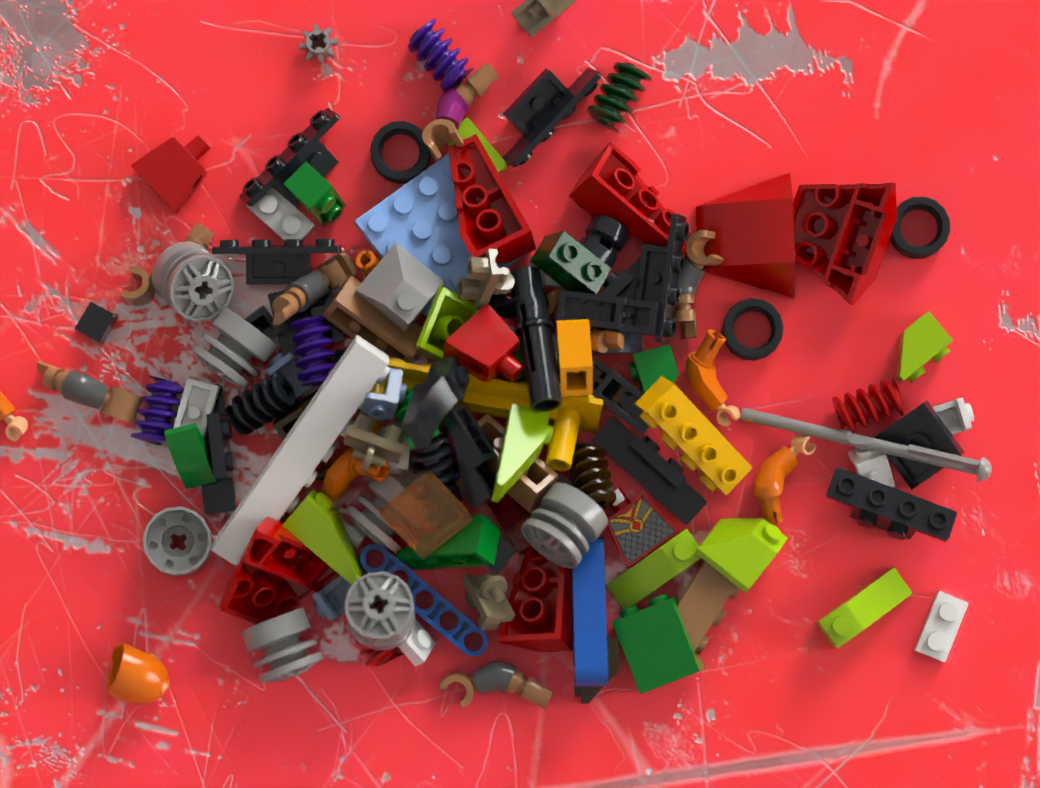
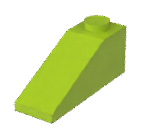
[491,404,553,502]
[282,490,366,585]
[607,529,701,610]
[815,567,913,649]

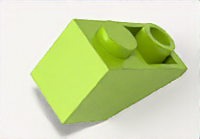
[896,311,953,384]

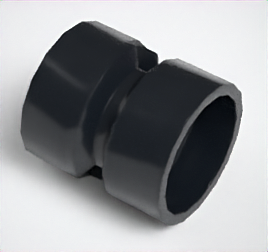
[579,215,630,268]

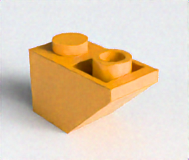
[556,319,593,396]

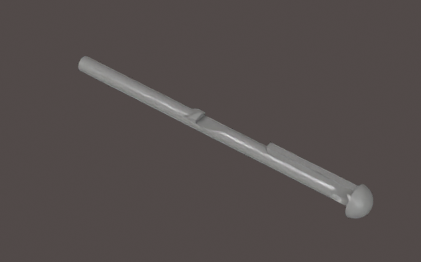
[741,408,992,482]

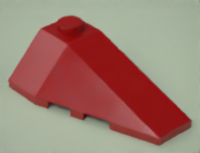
[448,134,536,263]
[569,141,692,258]
[499,548,574,652]

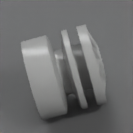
[152,241,234,321]
[191,307,278,390]
[345,474,432,553]
[521,482,608,569]
[143,506,213,577]
[345,572,415,651]
[240,608,324,684]

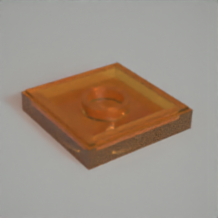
[380,470,473,559]

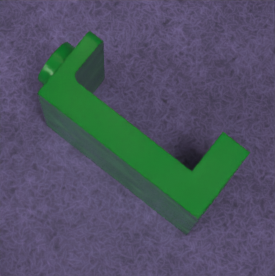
[612,594,705,694]

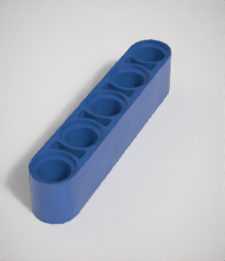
[572,536,608,687]
[360,544,488,656]

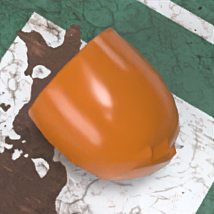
[106,642,170,705]

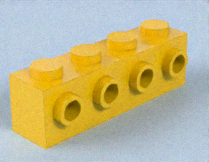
[635,376,753,496]

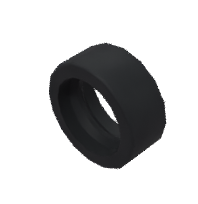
[370,121,431,184]
[890,196,950,259]
[722,298,784,361]

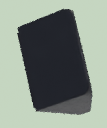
[75,302,118,345]
[244,306,283,340]

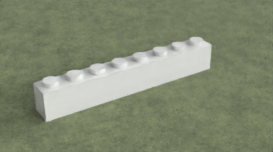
[211,335,390,565]

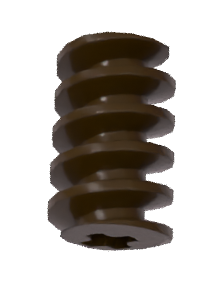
[569,442,616,510]

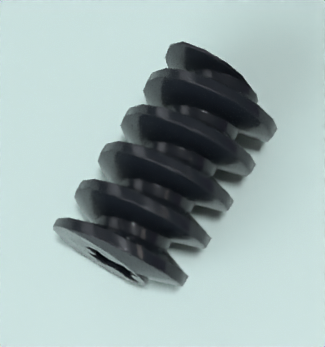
[225,372,296,435]
[410,434,458,506]

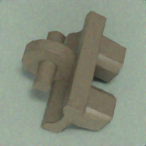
[511,0,575,38]
[457,248,515,310]
[343,414,405,472]
[462,572,515,631]

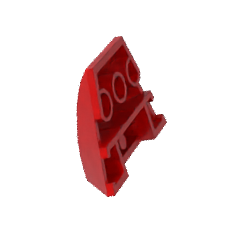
[696,172,795,299]
[793,182,897,306]
[219,517,337,625]

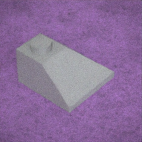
[355,243,446,332]

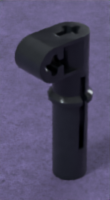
[488,266,563,412]

